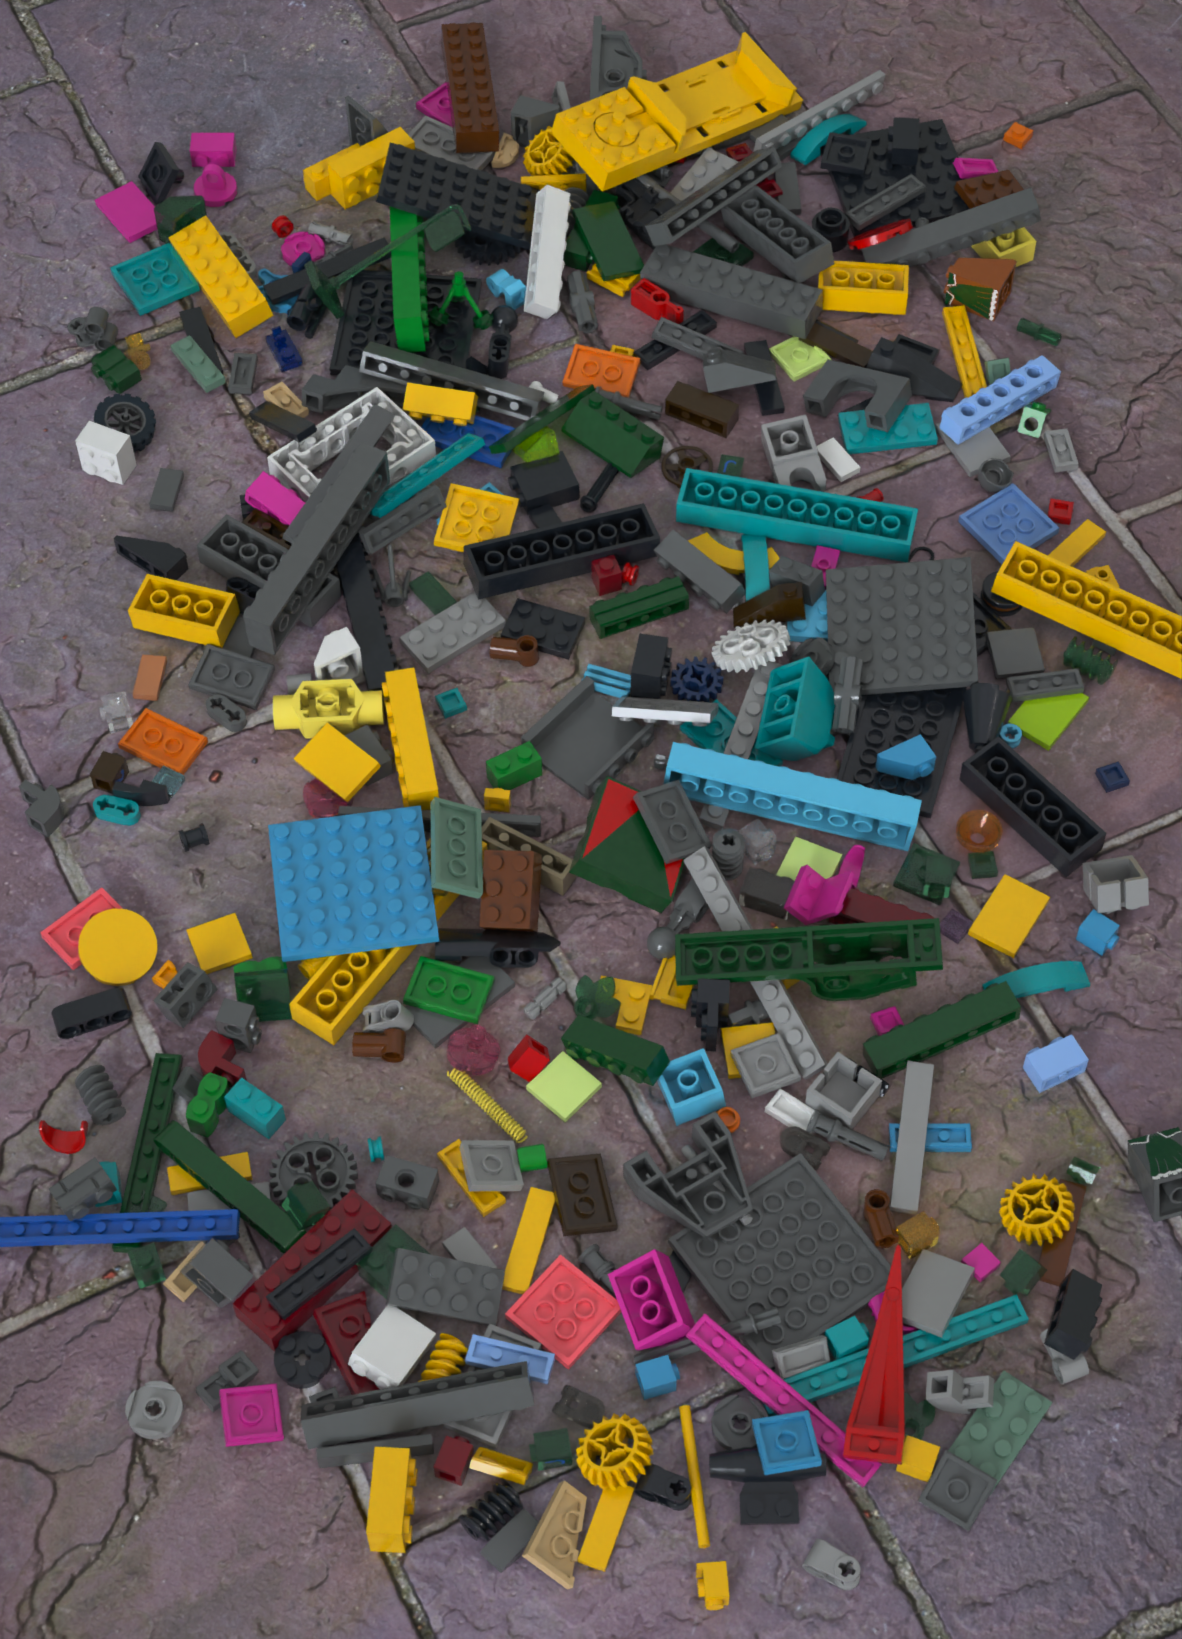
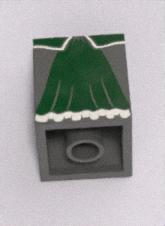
[1128,1127,1182,1222]

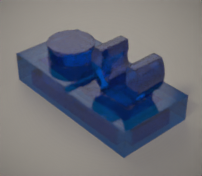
[265,326,303,372]

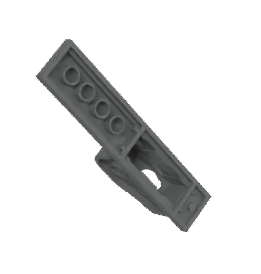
[586,16,647,198]

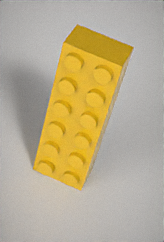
[168,215,274,339]
[381,667,439,810]

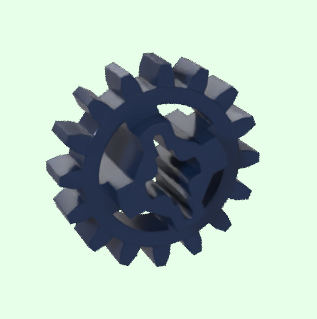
[670,657,723,702]

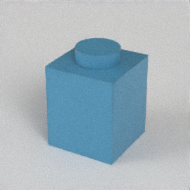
[1076,909,1120,956]
[635,1355,680,1400]

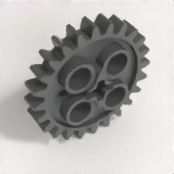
[269,1131,358,1217]

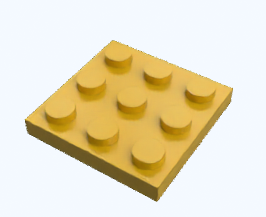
[434,483,519,552]

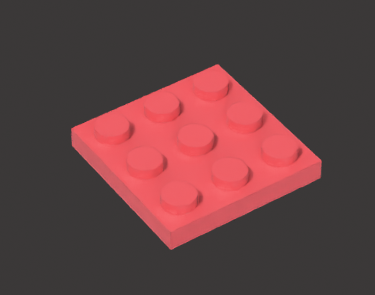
[505,1254,621,1370]

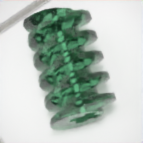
[1063,636,1118,685]

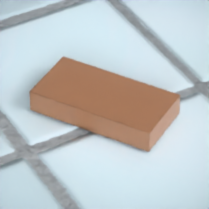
[133,654,167,701]

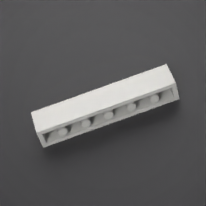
[524,185,571,319]

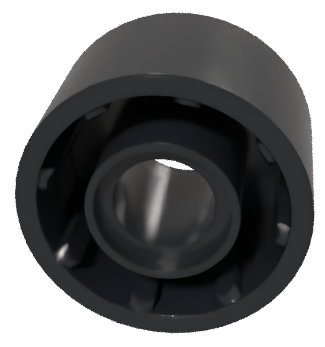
[812,207,850,252]

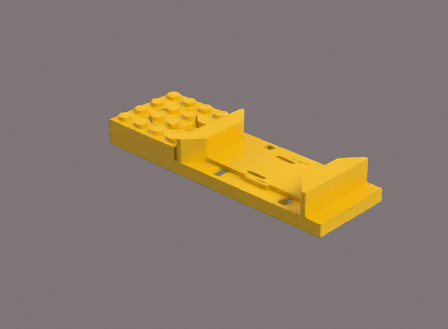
[551,32,803,192]

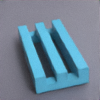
[581,664,631,698]

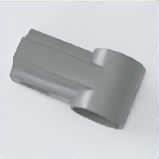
[1040,1328,1089,1385]

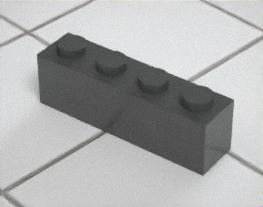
[654,530,746,614]

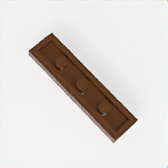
[1035,1179,1087,1286]

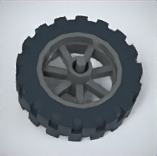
[93,393,156,453]

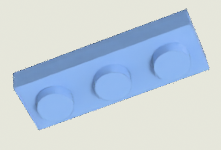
[465,1334,555,1384]

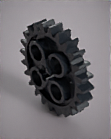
[454,227,521,266]

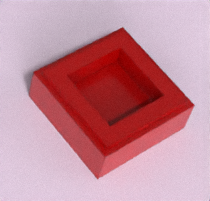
[1047,498,1074,525]

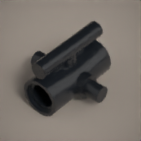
[286,284,329,339]

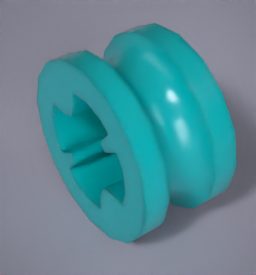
[367,1136,384,1162]

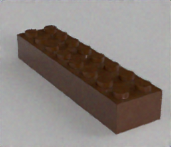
[441,22,499,153]

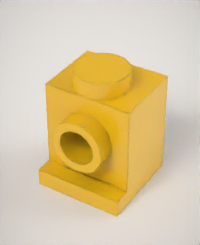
[696,1561,729,1610]

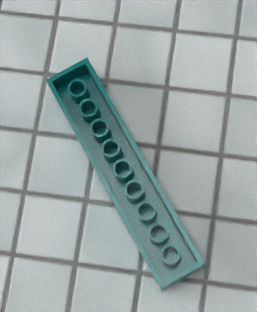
[676,468,918,562]

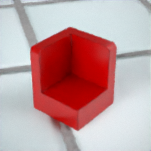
[508,1034,550,1082]

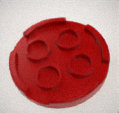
[847,219,913,250]

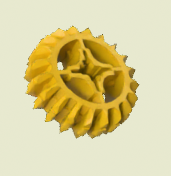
[523,126,574,176]
[999,1173,1075,1247]
[576,1413,654,1491]

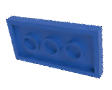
[421,415,515,468]

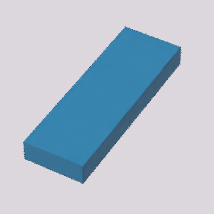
[888,1123,972,1152]

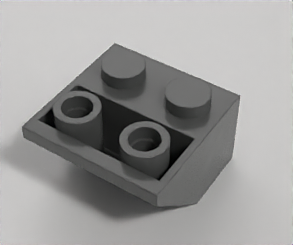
[511,95,560,147]

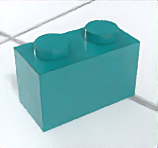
[224,1077,286,1139]

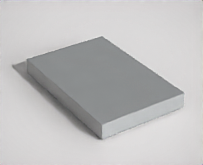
[935,422,1011,477]
[902,1249,975,1337]

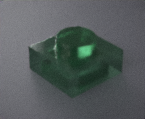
[1066,1157,1100,1185]

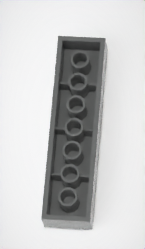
[640,244,823,339]

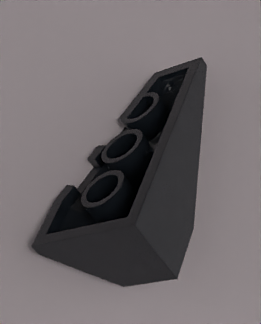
[866,337,962,402]

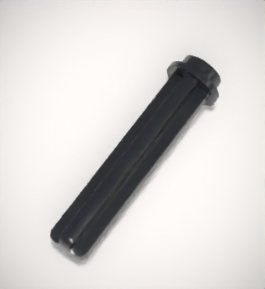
[580,463,619,512]

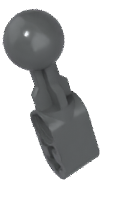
[647,878,709,960]

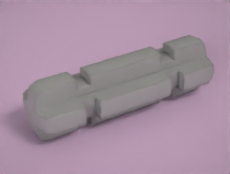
[524,977,567,1020]

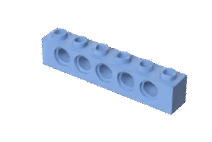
[939,355,1061,445]

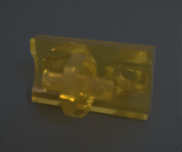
[124,333,151,370]

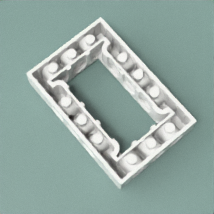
[267,387,436,503]

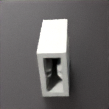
[348,1305,436,1389]

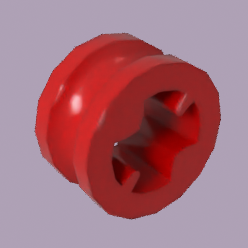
[271,215,294,238]
[622,562,639,586]

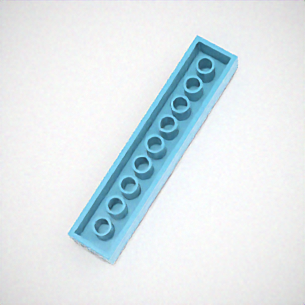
[663,742,922,851]

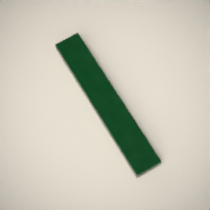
[489,384,595,454]

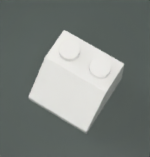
[314,627,364,681]

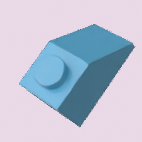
[876,734,936,780]

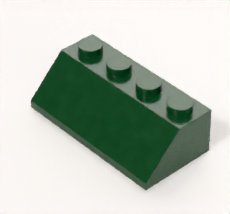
[561,391,664,478]

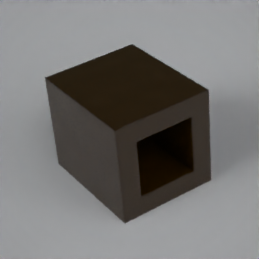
[90,751,129,794]

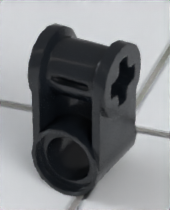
[634,1464,692,1511]

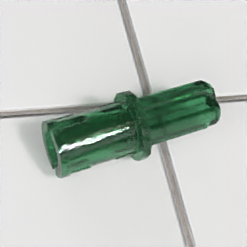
[1017,317,1062,346]

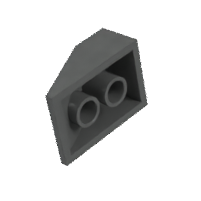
[345,95,388,146]
[703,348,776,393]

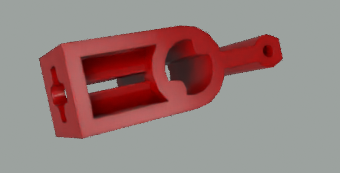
[631,278,684,324]

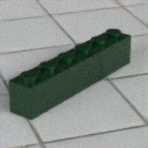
[863,981,1021,1079]

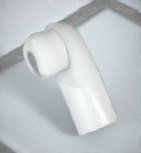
[529,381,559,404]

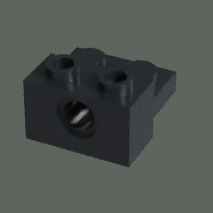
[691,979,730,1052]

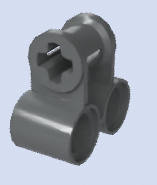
[67,307,119,352]

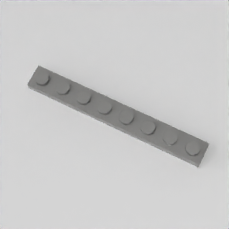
[753,70,886,152]
[699,661,783,830]

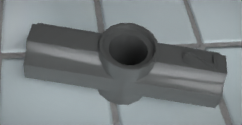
[567,270,598,334]
[832,656,863,734]

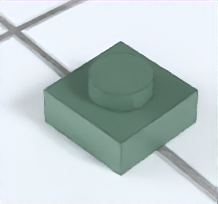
[985,357,1011,384]

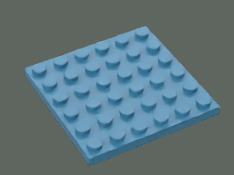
[268,805,439,962]

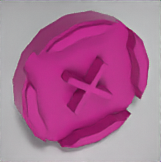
[194,164,237,207]

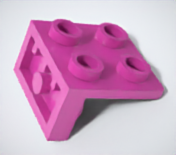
[784,865,854,925]

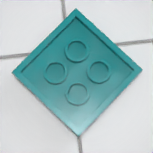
[110,242,200,316]

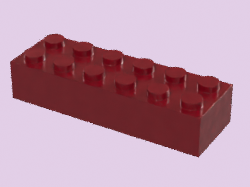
[232,1189,394,1352]

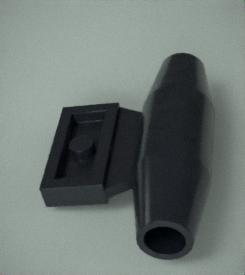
[709,1447,826,1525]

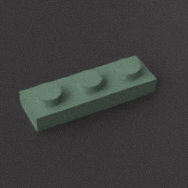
[170,335,226,393]

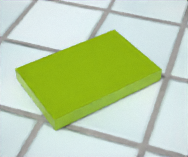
[1008,693,1089,751]

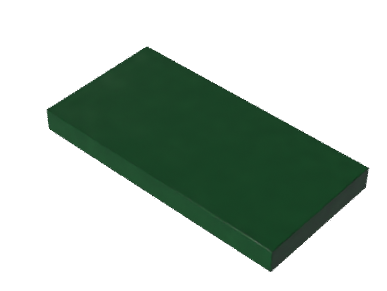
[572,201,644,281]

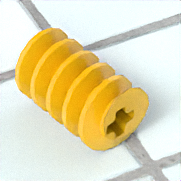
[418,1333,468,1382]

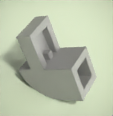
[926,1370,994,1414]

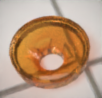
[956,810,1003,853]

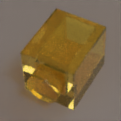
[896,1211,940,1259]

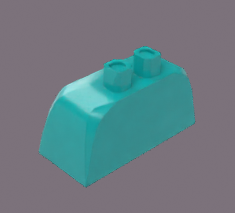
[755,656,835,761]

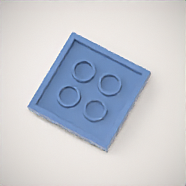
[958,483,1059,564]

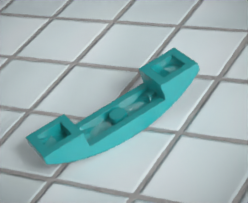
[790,114,867,165]
[741,534,770,602]
[982,961,1090,998]

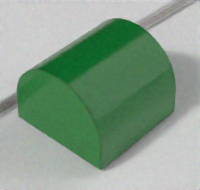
[517,1144,547,1173]

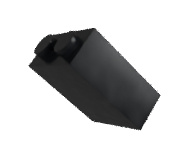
[508,451,580,515]

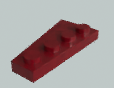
[313,1291,380,1395]

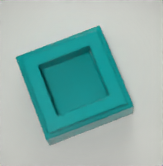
[435,688,467,719]

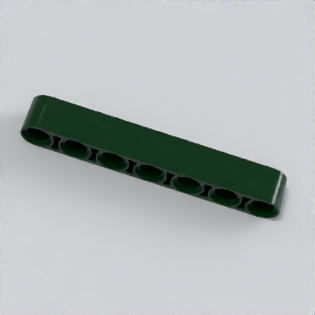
[153,1120,307,1254]

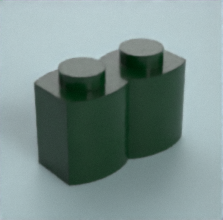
[91,345,142,394]

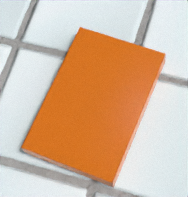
[562,344,641,398]
[118,708,208,778]

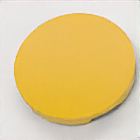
[78,908,157,986]

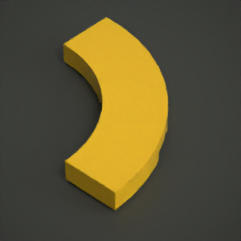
[688,532,780,575]

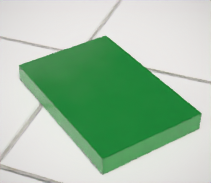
[403,956,495,1025]

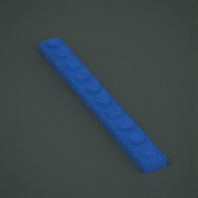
[0,1209,240,1247]

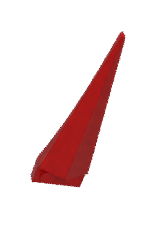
[843,1245,905,1465]

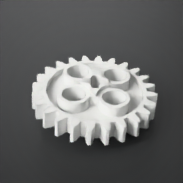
[712,620,791,673]

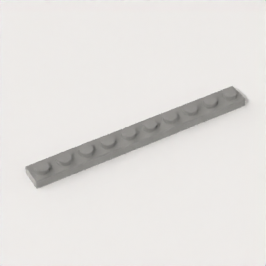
[683,846,828,1079]

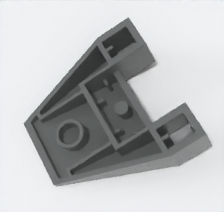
[623,1111,753,1239]

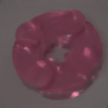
[303,778,354,818]
[446,1025,501,1075]

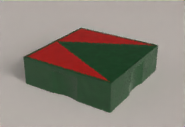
[569,776,686,913]

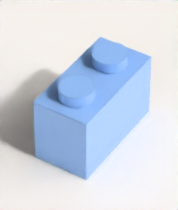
[1023,1034,1089,1093]

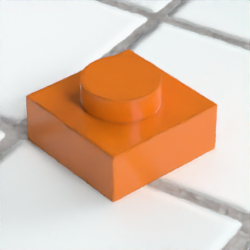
[1003,122,1033,149]

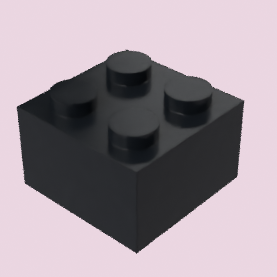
[631,633,672,699]

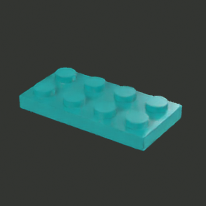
[838,403,938,455]

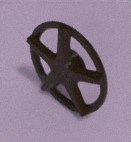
[661,446,713,488]

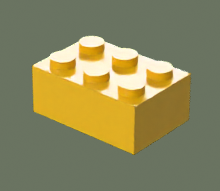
[366,1447,418,1553]

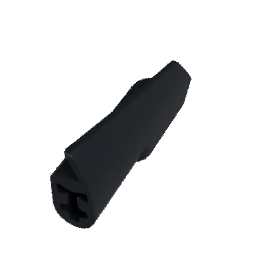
[435,928,561,968]

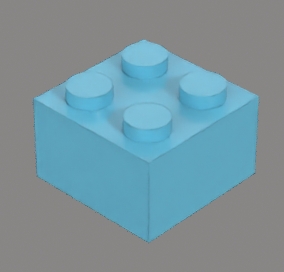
[657,1048,726,1126]

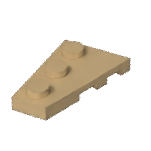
[522,1480,587,1590]

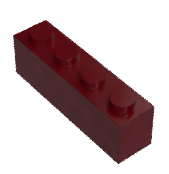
[829,888,934,925]

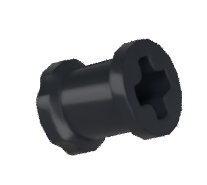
[178,823,210,852]

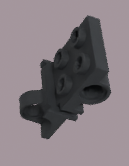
[616,178,676,250]

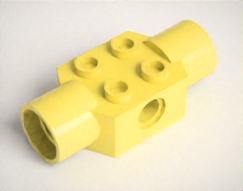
[273,679,384,739]

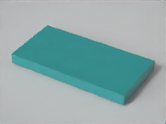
[680,699,783,767]

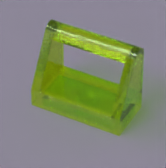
[513,426,560,462]

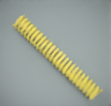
[447,1066,528,1143]

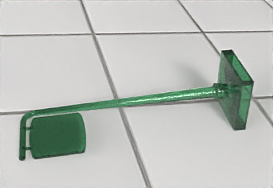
[304,204,471,319]

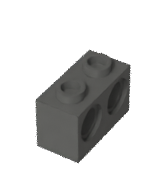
[153,962,218,1028]
[215,998,262,1053]

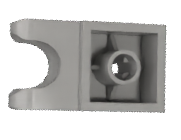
[761,414,826,492]

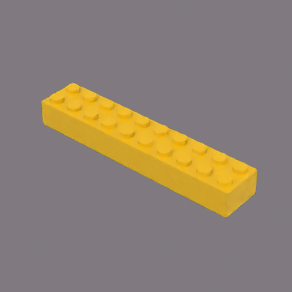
[991,541,1182,679]
[289,838,488,1045]

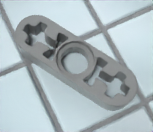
[220,232,256,279]

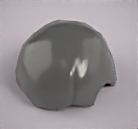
[978,458,1014,493]

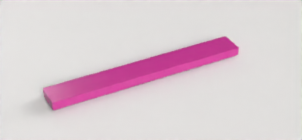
[686,1313,882,1488]

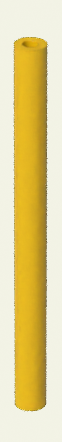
[679,1405,710,1548]

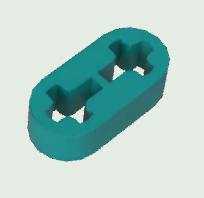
[93,795,141,826]

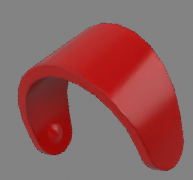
[39,1120,89,1154]

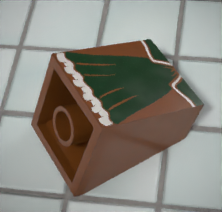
[944,258,1017,321]

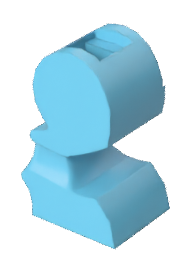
[486,269,526,310]

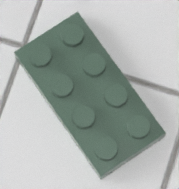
[430,797,483,899]
[948,1371,1052,1496]

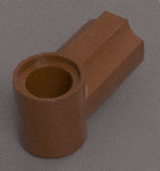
[490,635,539,667]
[352,1028,406,1063]
[863,1189,899,1249]

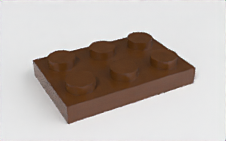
[954,170,1024,209]

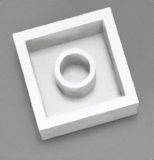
[75,421,137,485]

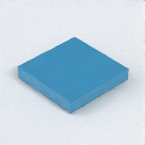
[752,1410,822,1475]

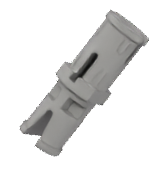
[308,221,353,246]

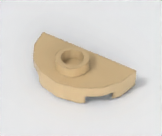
[492,133,519,168]

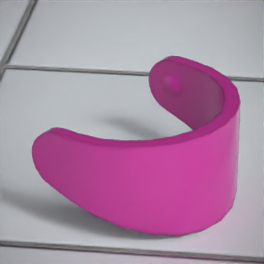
[838,845,865,888]

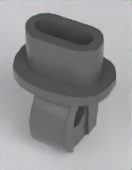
[728,999,769,1027]

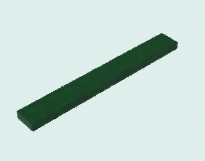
[112,1053,183,1254]

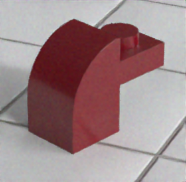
[198,1030,247,1087]

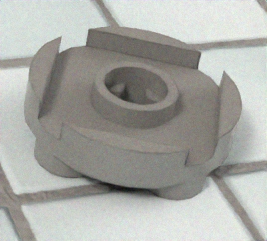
[125,1381,184,1439]

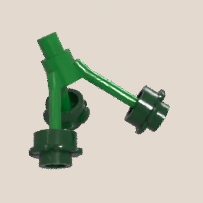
[428,271,493,330]

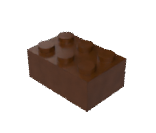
[479,850,542,932]

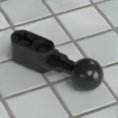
[488,305,518,379]

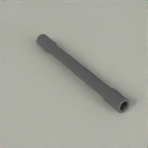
[636,174,740,253]

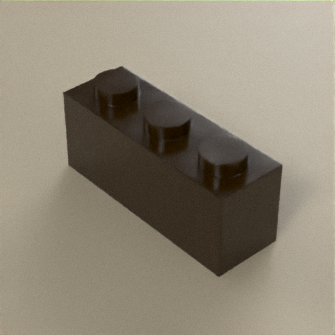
[665,381,739,438]

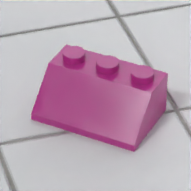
[608,1249,695,1350]

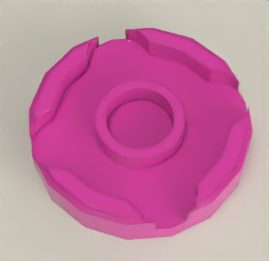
[281,231,325,266]

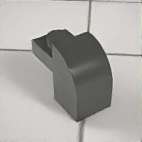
[19,779,64,837]

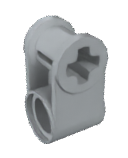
[362,1000,414,1033]
[802,1539,861,1591]

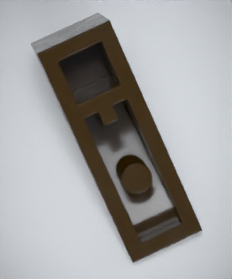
[241,508,291,550]
[733,582,806,628]

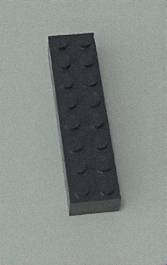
[463,503,660,600]

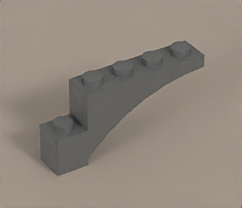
[302,365,407,414]

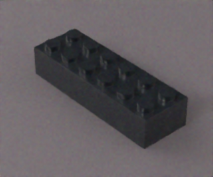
[959,736,1107,877]

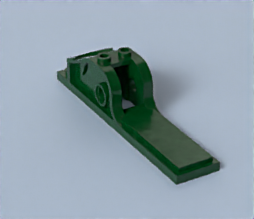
[675,918,943,1001]

